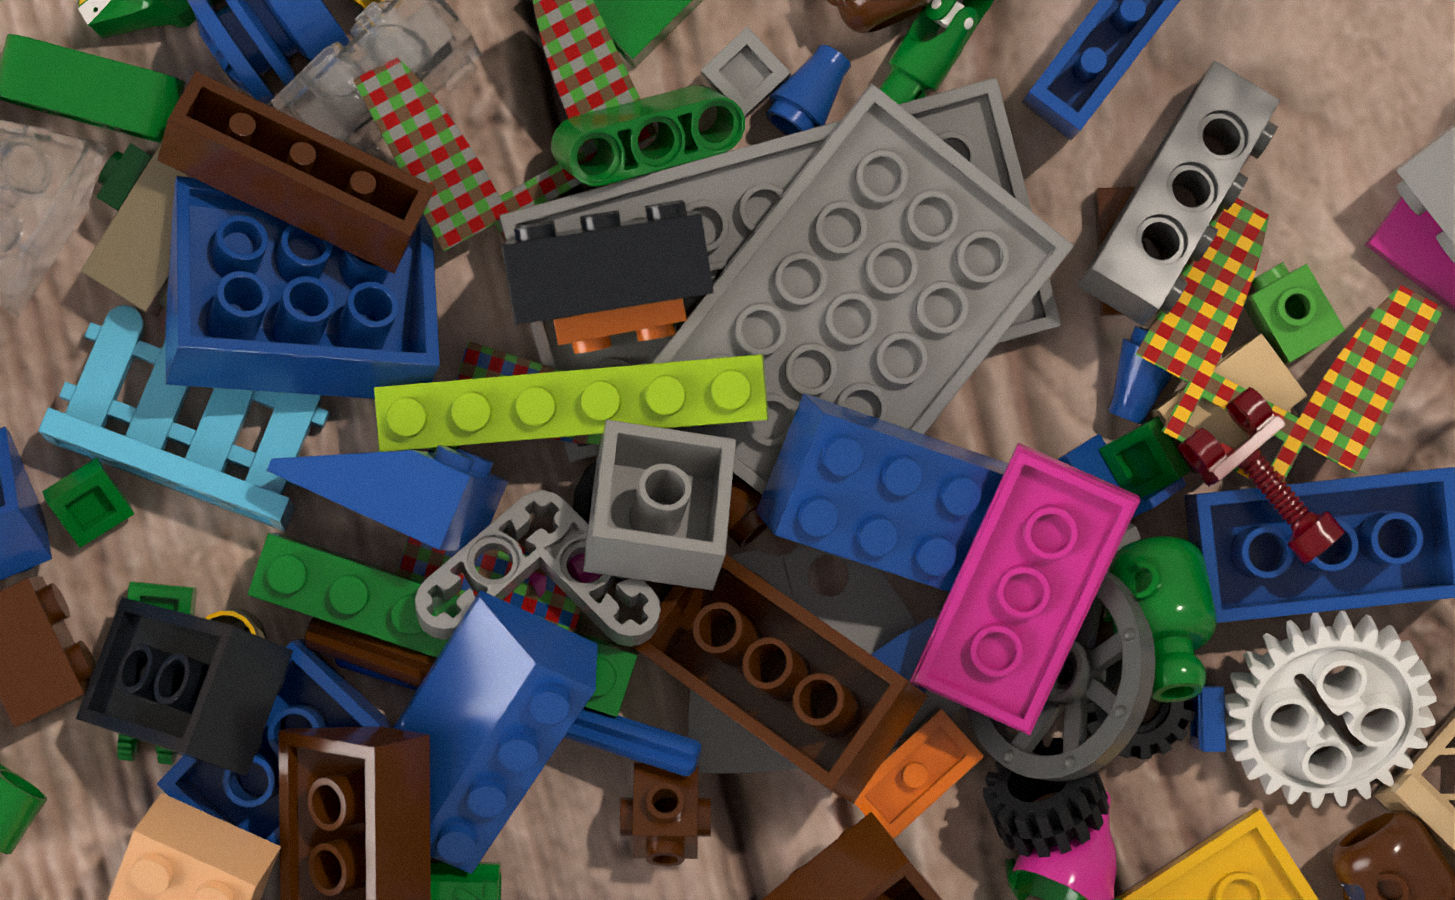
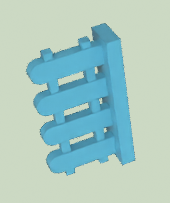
[38,305,329,532]

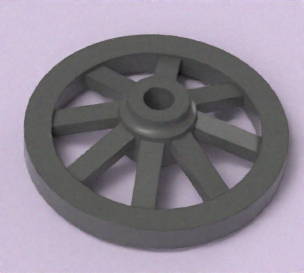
[966,571,1155,781]

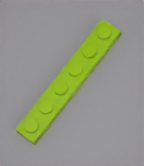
[374,354,769,452]

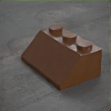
[278,726,431,900]

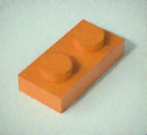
[553,298,687,354]
[854,707,985,838]

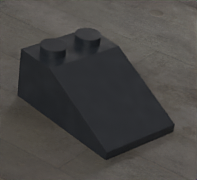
[76,597,293,776]

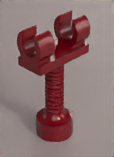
[1178,387,1345,564]

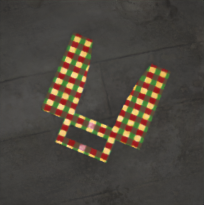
[1135,198,1444,481]

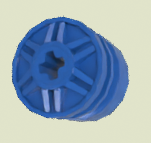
[187,0,355,107]

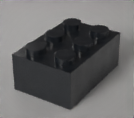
[502,200,714,325]

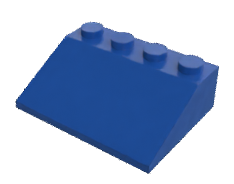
[165,176,440,399]

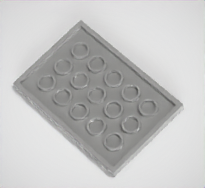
[649,84,1074,495]

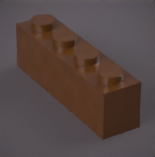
[157,71,435,274]

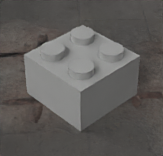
[583,419,736,590]

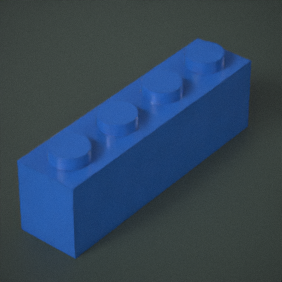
[1021,0,1180,141]

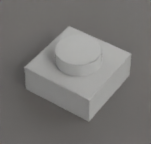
[701,27,791,118]

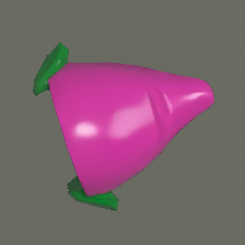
[1005,791,1121,900]

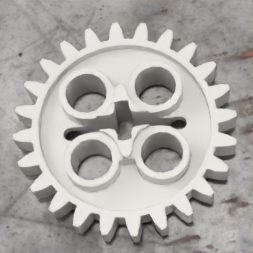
[1225,611,1437,808]

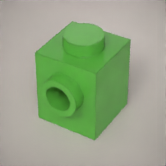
[1244,262,1346,364]

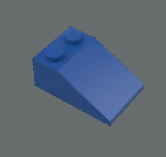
[266,445,509,551]

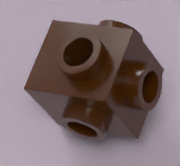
[620,763,711,866]

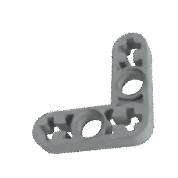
[415,490,661,646]

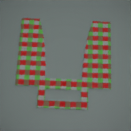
[353,0,657,252]

